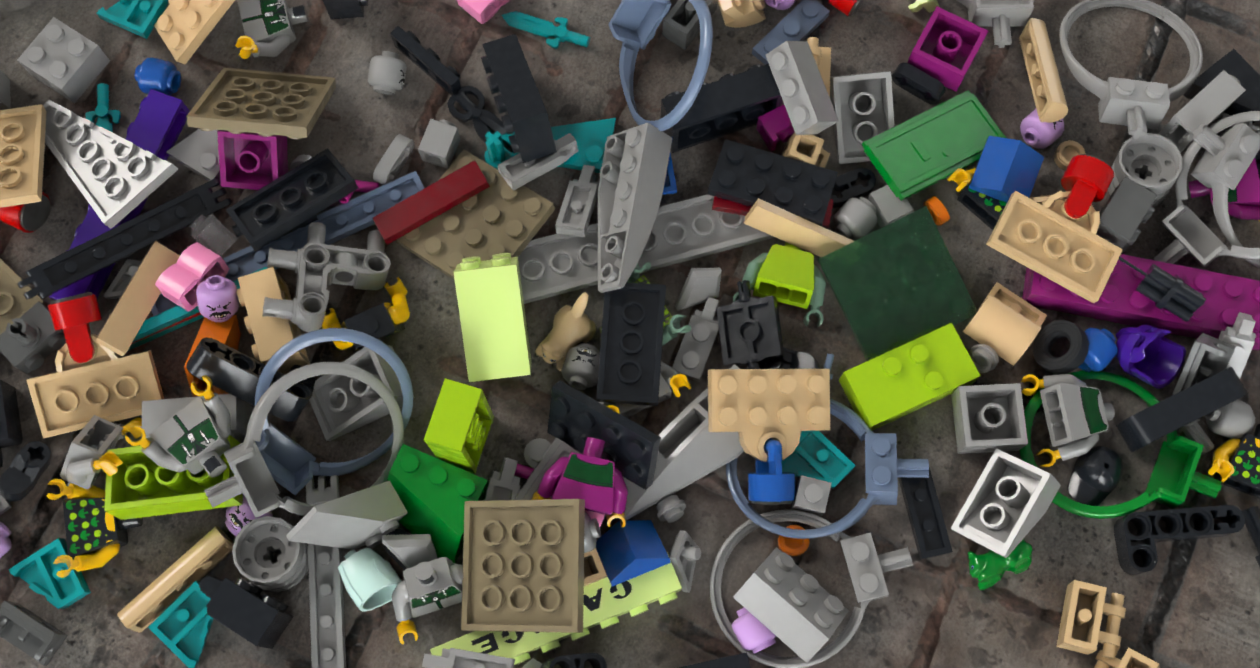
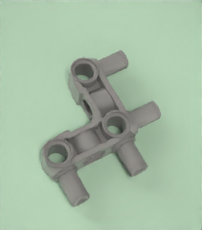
[262,222,391,332]

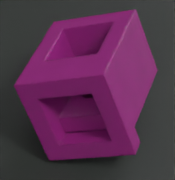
[756,104,795,152]

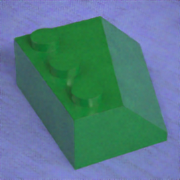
[387,444,489,564]

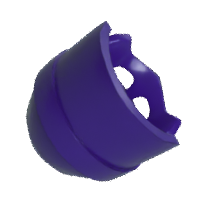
[1115,324,1186,389]

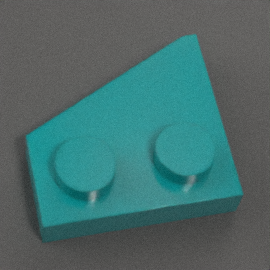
[96,0,169,39]

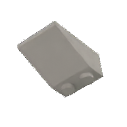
[830,71,895,164]
[309,345,415,441]
[951,448,1061,558]
[286,481,408,550]

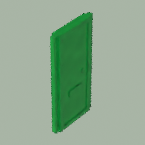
[862,90,1006,201]

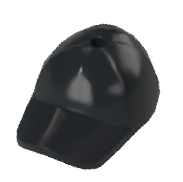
[1067,446,1123,506]

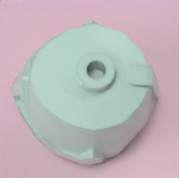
[338,548,402,612]

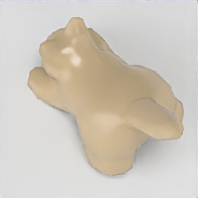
[535,292,596,371]

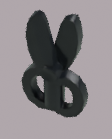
[447,86,506,143]

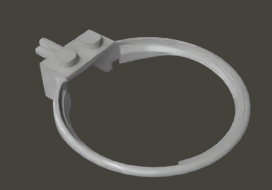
[956,0,1036,48]
[1059,0,1203,139]
[1153,111,1260,268]
[1191,123,1260,269]
[204,362,404,518]
[710,509,913,668]

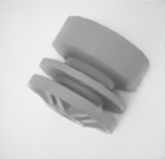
[1108,133,1182,208]
[232,516,308,592]

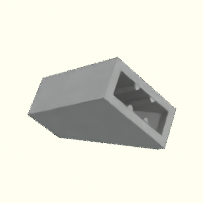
[1158,70,1246,153]

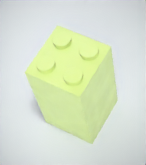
[454,253,532,382]

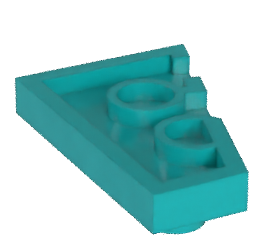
[551,118,616,173]

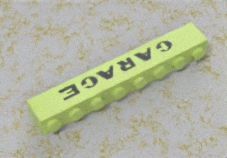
[430,553,682,665]

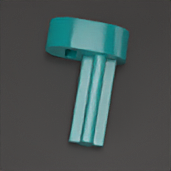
[484,131,519,170]

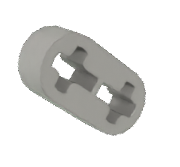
[373,134,414,185]

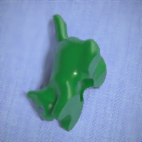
[968,538,1032,590]

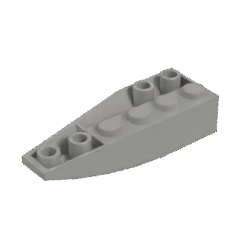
[598,123,672,293]
[623,364,744,520]

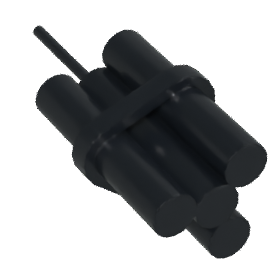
[1119,256,1206,322]

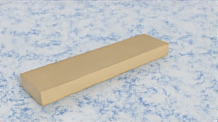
[744,198,864,270]
[95,241,180,357]

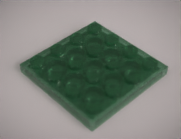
[817,206,977,361]

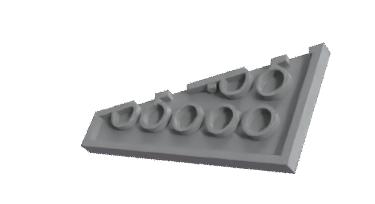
[43,100,178,229]

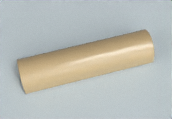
[1019,18,1068,123]
[117,526,234,633]

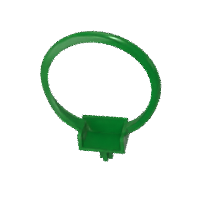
[1019,371,1222,519]

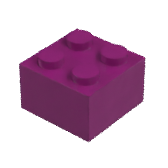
[907,6,988,92]
[217,130,288,190]

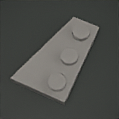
[166,129,220,181]

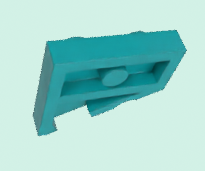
[781,431,856,489]
[8,538,91,609]
[148,581,214,668]

